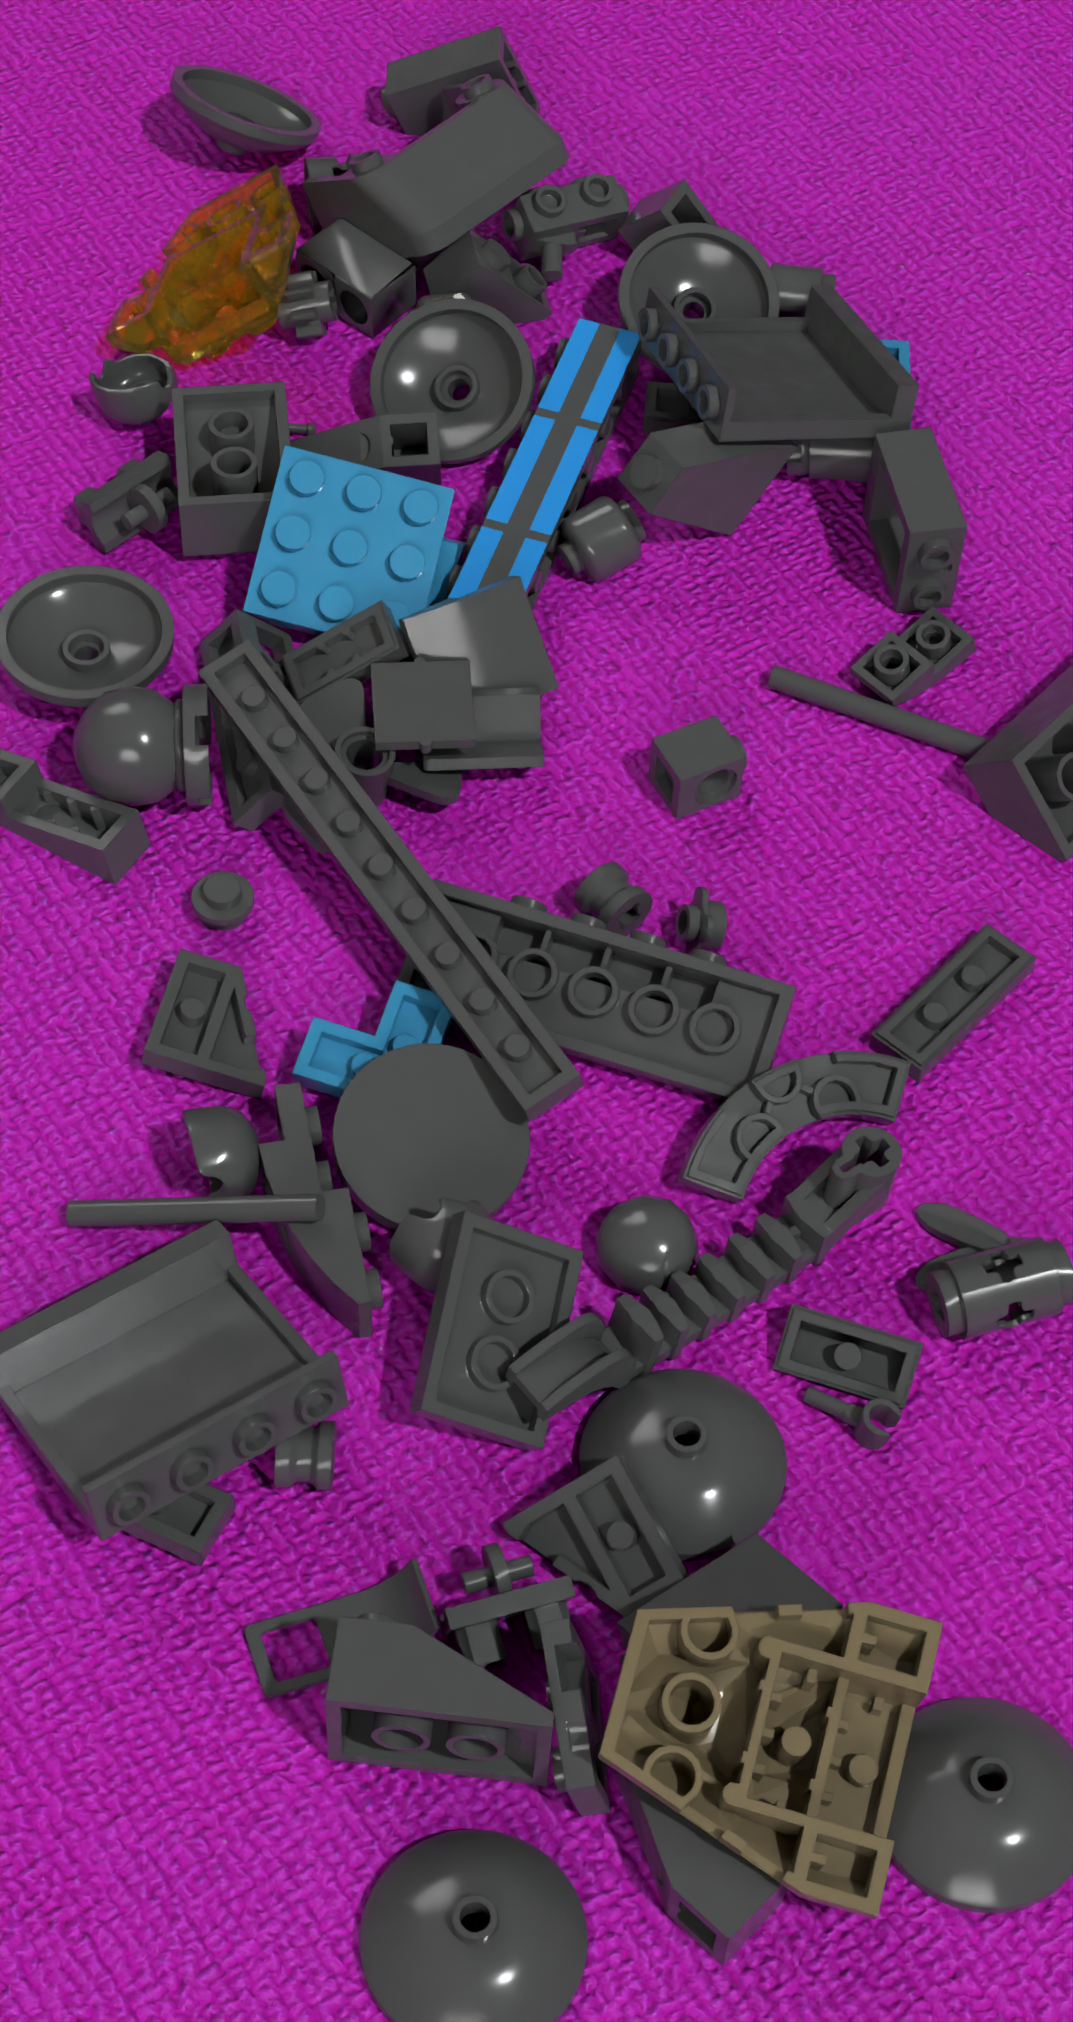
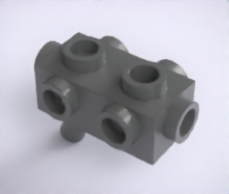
[501,174,630,282]

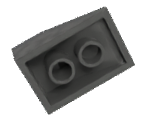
[172,382,291,557]
[325,1613,554,1787]

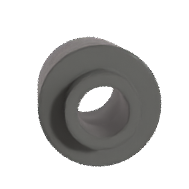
[771,263,836,317]

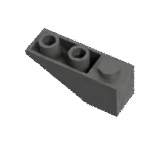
[290,411,441,485]
[613,1769,787,1966]

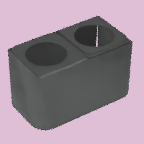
[296,219,416,338]

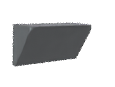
[773,1303,924,1409]

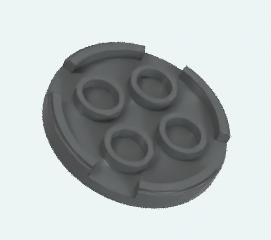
[332,1044,530,1230]

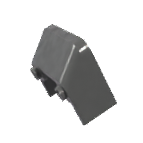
[302,74,570,257]

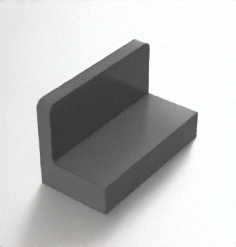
[421,687,544,771]

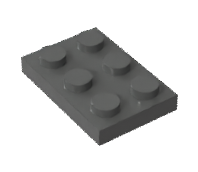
[409,1210,584,1452]

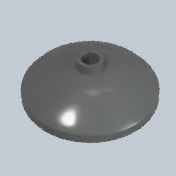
[169,65,321,155]
[617,222,780,372]
[370,298,535,464]
[0,565,175,707]
[578,1369,787,1561]
[887,1697,1073,1913]
[360,1829,588,2022]

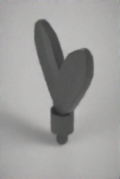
[915,1203,1030,1291]

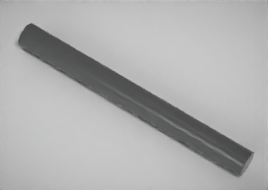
[768,665,990,758]
[66,1194,325,1227]

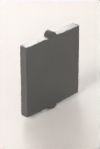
[370,657,476,754]

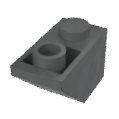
[423,230,552,324]

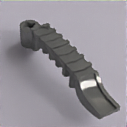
[505,1126,902,1421]

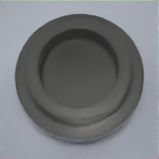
[191,871,254,931]

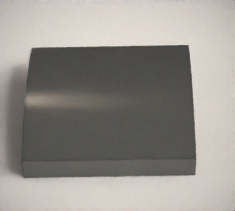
[399,576,559,696]

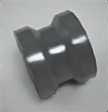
[573,862,653,936]
[274,1420,337,1491]

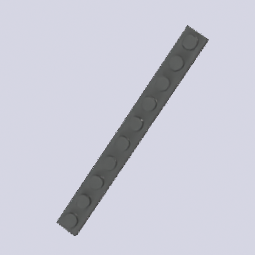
[198,639,584,1122]

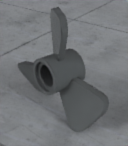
[282,678,462,854]

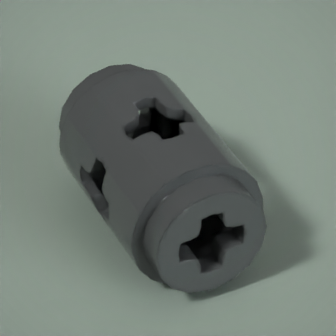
[926,1236,1073,1340]

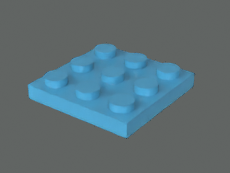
[243,445,455,636]

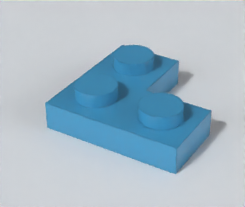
[292,980,453,1098]

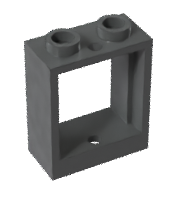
[862,427,967,613]

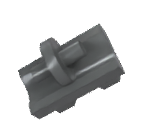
[73,451,179,554]
[437,1542,576,1667]

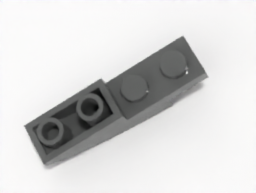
[258,1082,383,1338]

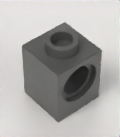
[648,715,747,819]

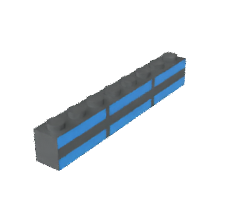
[447,318,641,612]

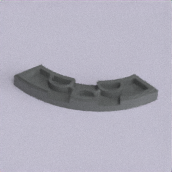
[676,1051,911,1204]

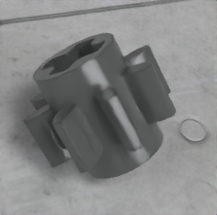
[275,270,338,339]

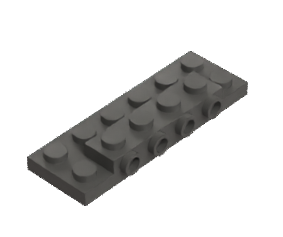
[397,879,796,1102]

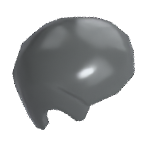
[88,353,179,425]
[181,1106,260,1197]
[596,1194,699,1294]
[389,1198,494,1293]

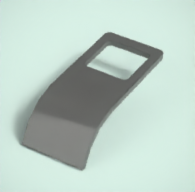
[245,1559,441,1698]

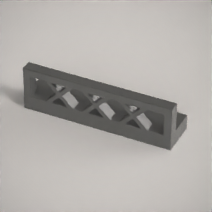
[199,609,297,831]

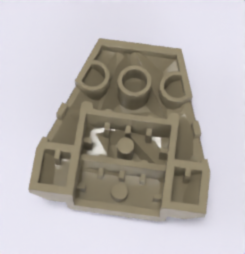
[597,1602,943,1920]

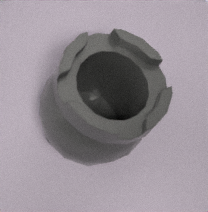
[72,684,213,807]

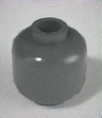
[557,496,646,582]

